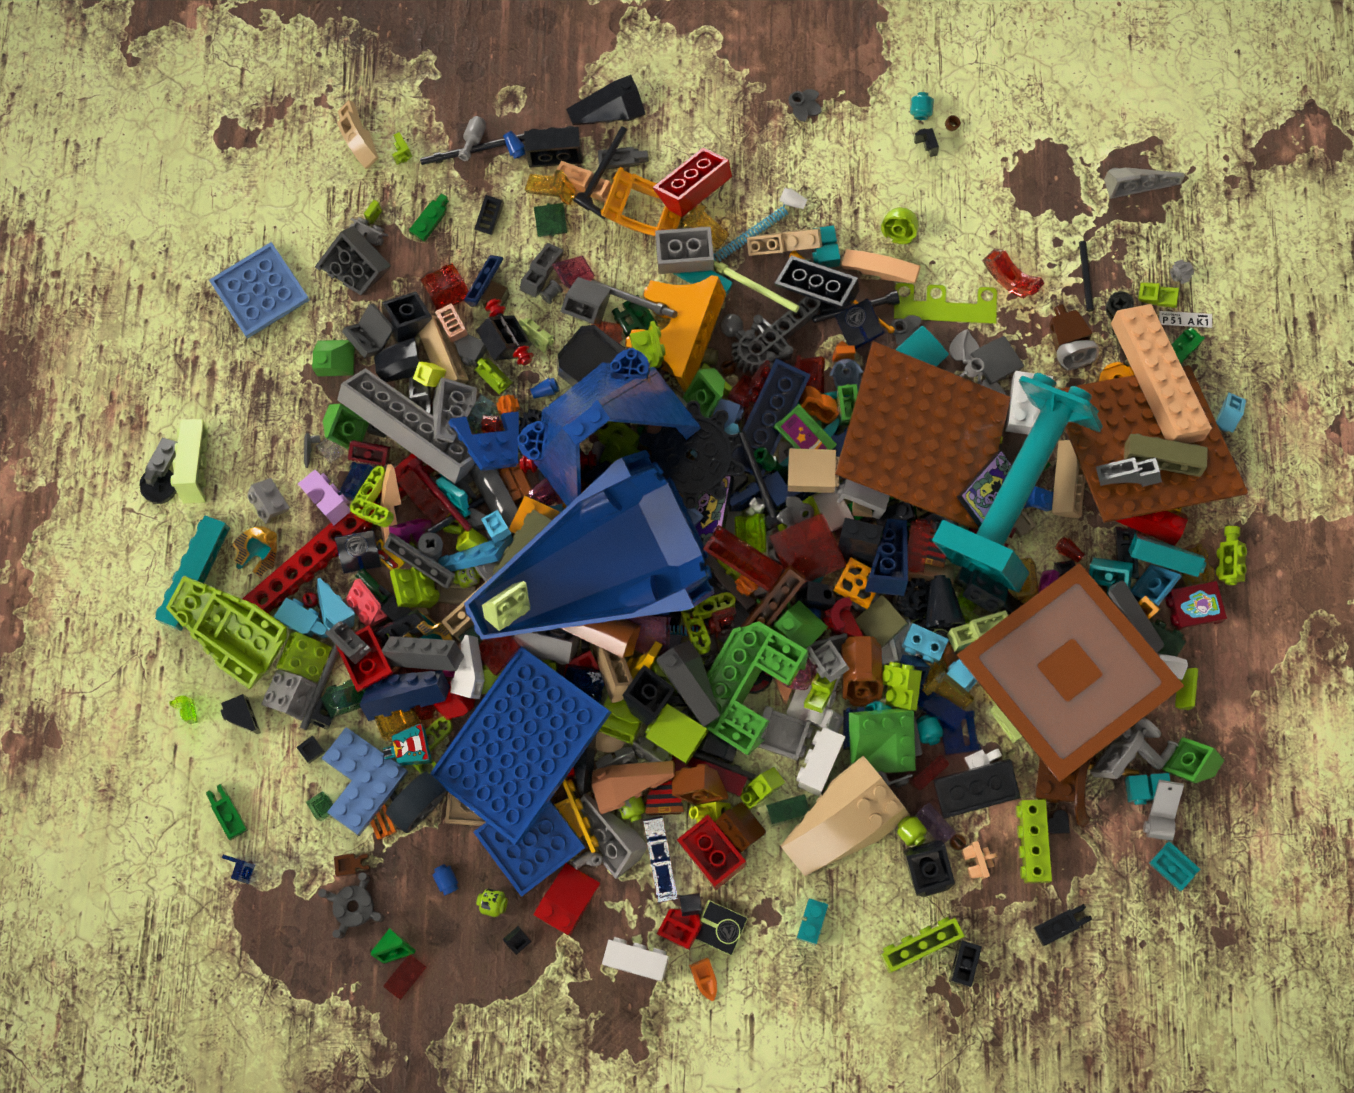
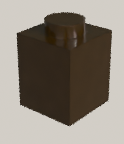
[481,280,510,312]

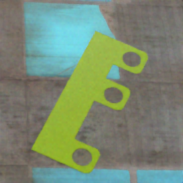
[894,283,997,324]

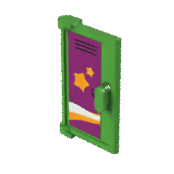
[774,404,837,450]

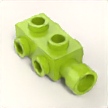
[1216,526,1247,585]

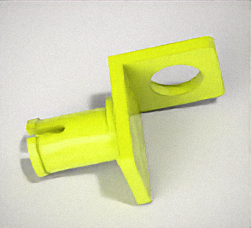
[689,802,731,823]

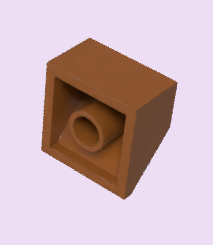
[672,764,728,806]

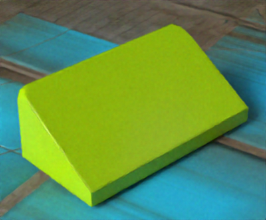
[1175,668,1198,710]

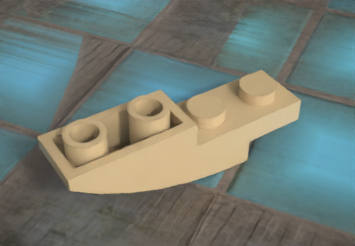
[337,100,379,169]
[747,228,822,256]

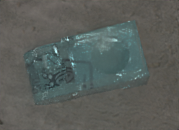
[467,395,497,433]

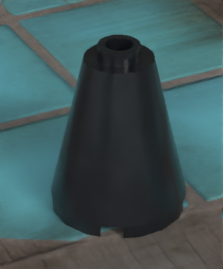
[926,575,965,629]

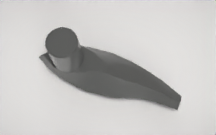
[304,433,320,468]

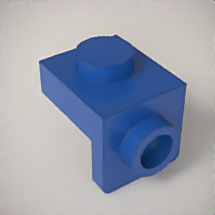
[1024,486,1053,512]

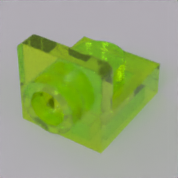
[169,695,198,724]

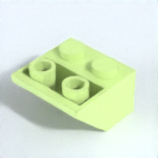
[482,581,530,631]

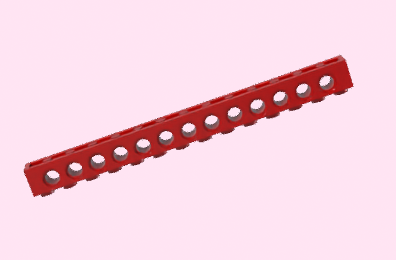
[242,454,435,615]

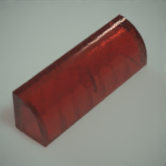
[703,525,784,592]

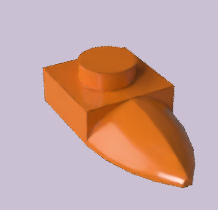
[689,957,717,1001]

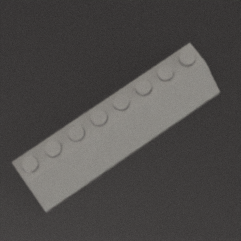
[337,368,475,484]

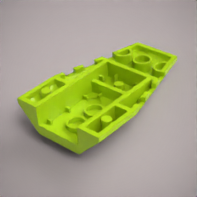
[166,576,287,690]

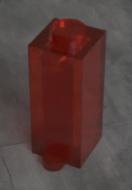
[907,519,931,573]

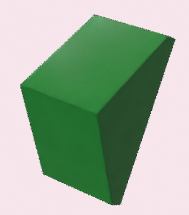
[371,928,416,964]

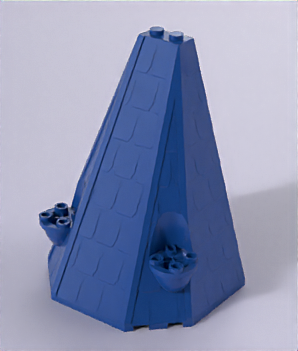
[517,348,701,506]
[464,450,714,640]

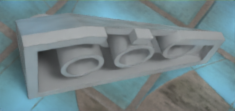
[1104,167,1185,199]
[433,377,477,443]
[581,794,648,879]

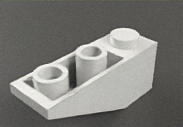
[450,635,484,699]

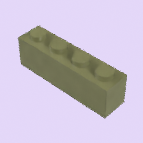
[1124,434,1208,477]
[492,510,552,576]

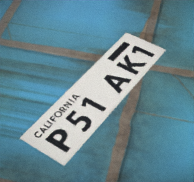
[1159,311,1212,328]

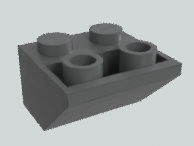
[560,277,612,324]

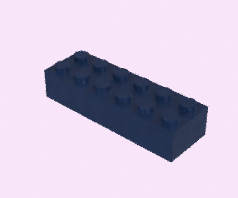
[732,359,811,477]

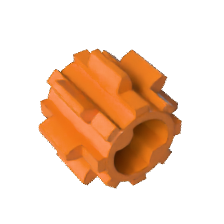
[496,394,520,415]
[735,571,760,597]

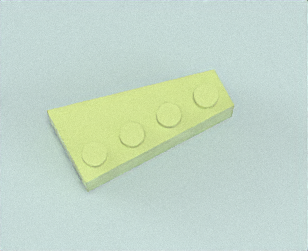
[171,419,208,504]

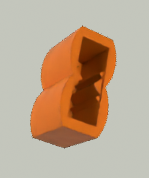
[799,386,839,424]

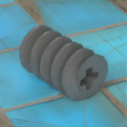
[418,532,443,563]

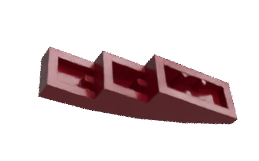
[671,755,748,797]

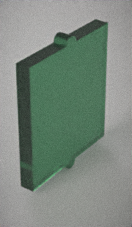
[534,203,567,237]

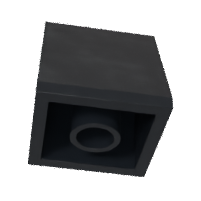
[834,518,883,575]

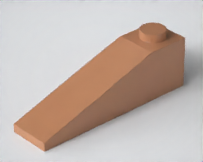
[592,761,675,814]

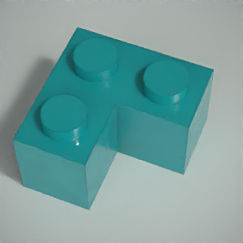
[1089,557,1133,600]

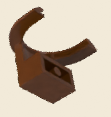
[1035,755,1097,828]

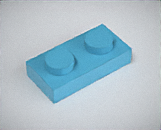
[481,510,511,543]

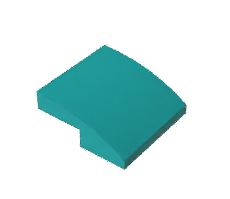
[895,326,949,366]

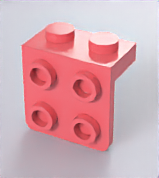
[345,578,388,627]

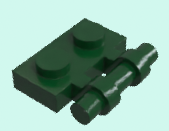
[612,295,658,337]

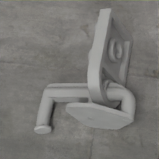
[1090,717,1179,779]

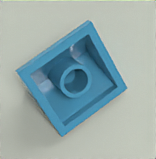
[1130,564,1182,607]

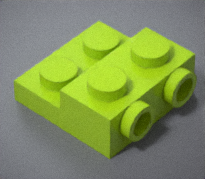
[390,567,440,608]
[882,662,922,711]

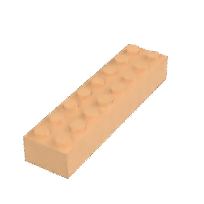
[1111,304,1212,444]

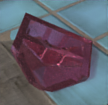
[552,255,595,289]

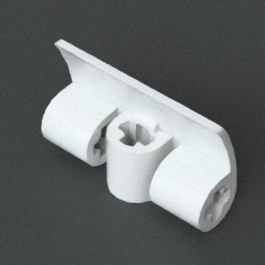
[787,661,841,727]

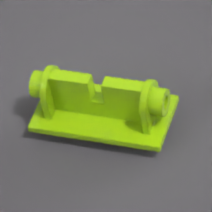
[474,358,513,395]

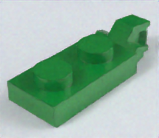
[409,193,449,242]

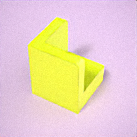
[413,362,446,387]
[456,528,487,552]

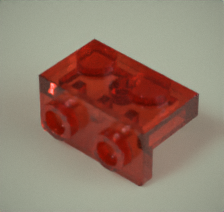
[795,355,825,394]

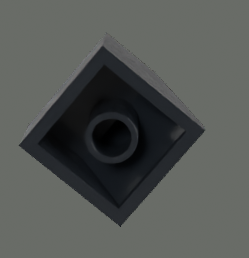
[382,291,432,342]
[623,665,675,726]

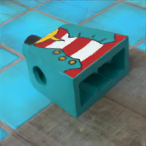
[383,724,432,766]

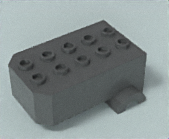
[556,325,664,425]

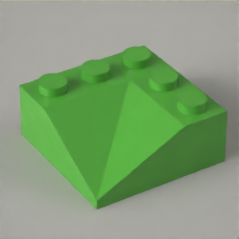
[849,708,916,772]

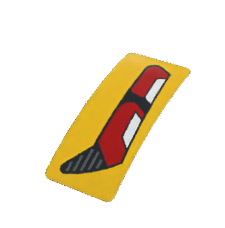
[375,539,404,570]

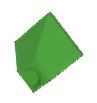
[312,340,355,376]
[682,368,725,418]
[322,403,369,450]
[773,601,828,650]
[1162,737,1225,783]

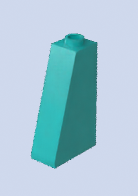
[1128,532,1206,577]

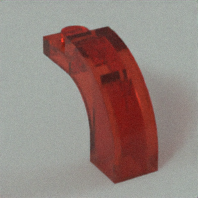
[982,248,1045,299]

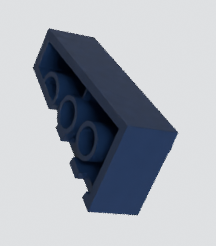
[865,519,908,596]
[359,670,450,721]

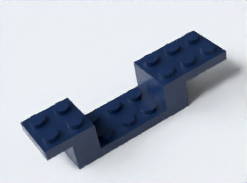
[728,427,848,512]

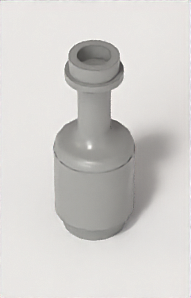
[458,116,486,161]

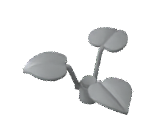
[945,329,1006,395]

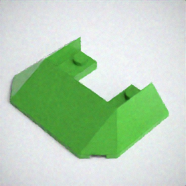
[699,621,809,755]

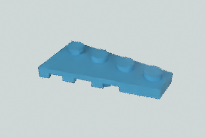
[438,534,514,572]

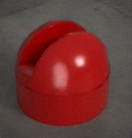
[302,592,319,608]

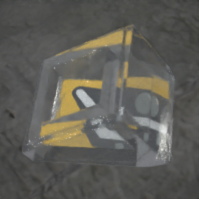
[316,438,344,463]

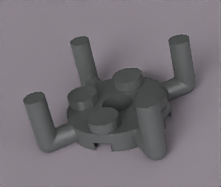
[318,872,385,939]

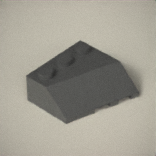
[315,226,391,295]

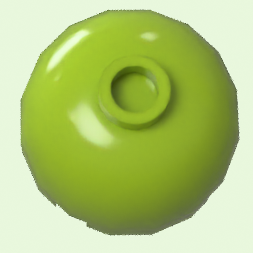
[881,207,919,244]

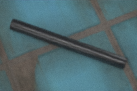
[1079,241,1094,312]
[427,496,485,534]

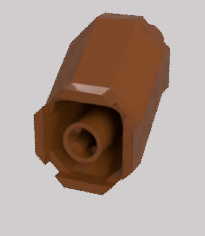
[841,636,883,706]

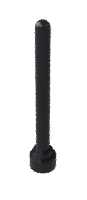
[812,290,900,323]

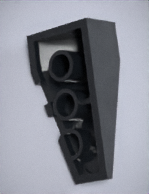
[566,75,646,125]
[574,734,597,795]

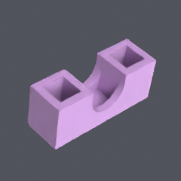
[298,470,351,525]

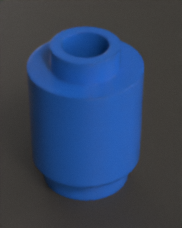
[432,864,459,896]

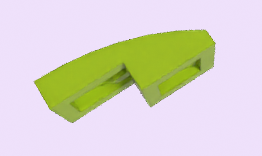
[1138,282,1179,308]
[804,672,837,713]

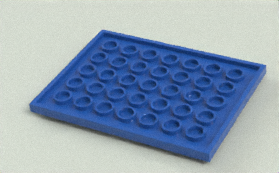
[430,646,612,846]

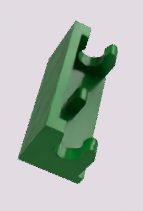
[1171,327,1205,364]

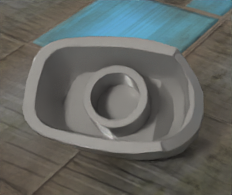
[1056,340,1099,370]

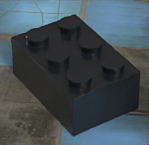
[524,126,583,168]

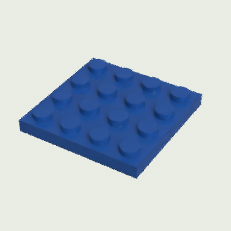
[473,799,586,897]

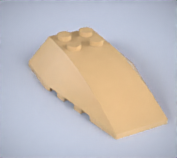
[781,756,910,876]

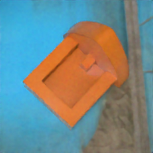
[832,341,855,362]

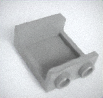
[836,477,890,519]
[758,706,813,761]

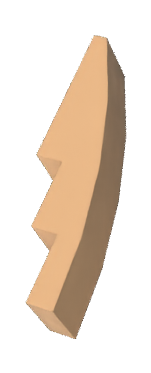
[553,161,612,203]
[841,249,921,284]
[380,464,401,544]

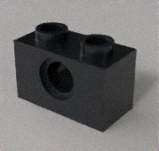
[948,940,982,988]

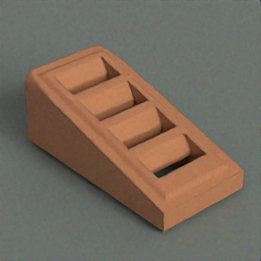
[435,303,468,343]

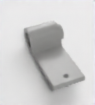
[1143,780,1184,841]

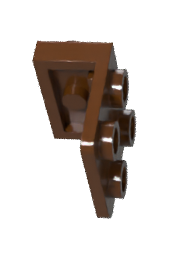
[715,802,766,853]

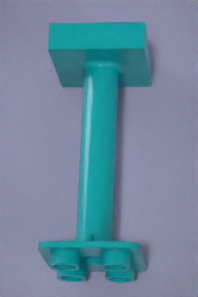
[932,373,1103,593]

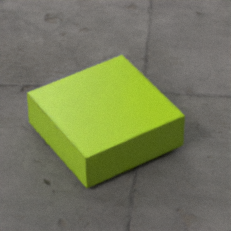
[364,199,382,224]

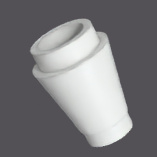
[779,188,807,209]

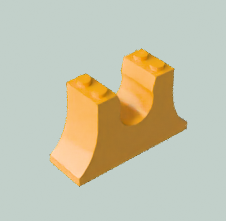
[625,275,726,392]

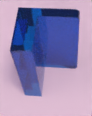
[222,854,255,884]

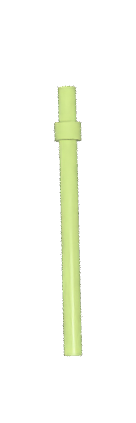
[714,260,800,312]

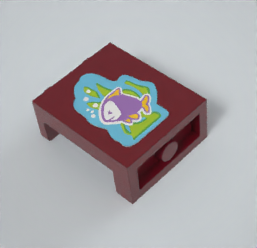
[1165,581,1227,631]

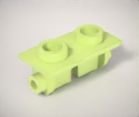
[519,318,554,353]

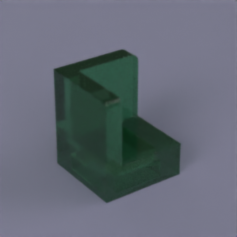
[306,791,334,821]

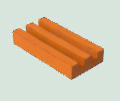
[370,804,397,840]

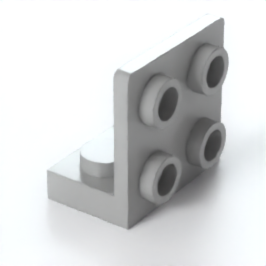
[262,669,317,721]

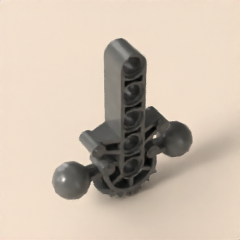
[720,296,820,376]

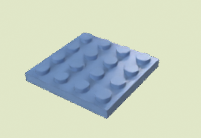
[209,242,310,339]

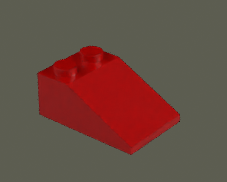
[336,625,393,692]
[677,815,747,890]
[533,863,601,936]

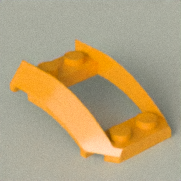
[601,167,681,236]

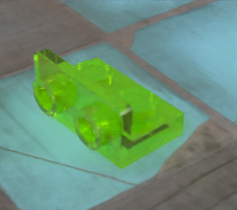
[734,513,767,556]

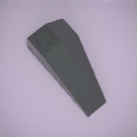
[656,640,720,727]

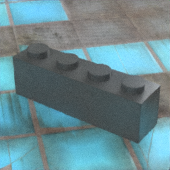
[382,636,464,671]

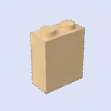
[788,448,840,493]

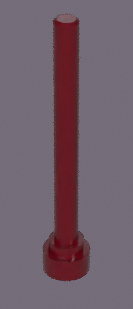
[406,457,473,532]

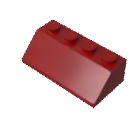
[653,147,732,217]
[1116,509,1188,546]

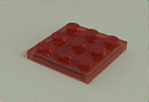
[769,512,847,584]

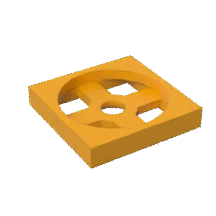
[833,557,876,609]

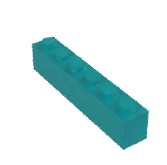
[155,515,230,631]

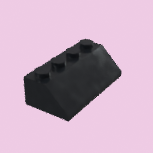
[775,255,859,308]

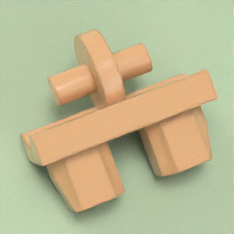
[961,841,997,880]

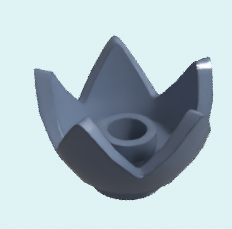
[830,359,863,389]

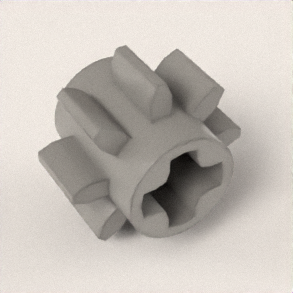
[1170,259,1194,284]

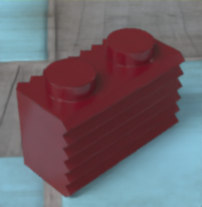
[347,440,391,467]

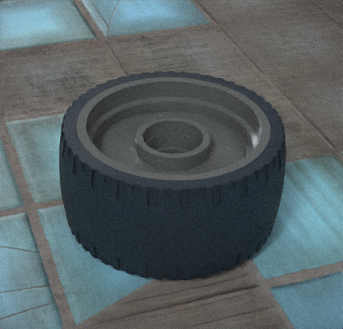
[386,771,447,833]

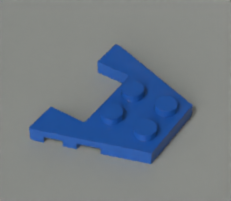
[448,411,519,471]

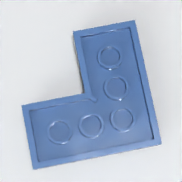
[322,727,408,836]

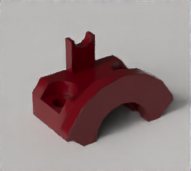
[826,597,853,633]

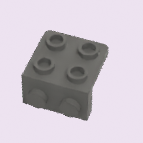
[342,304,394,358]

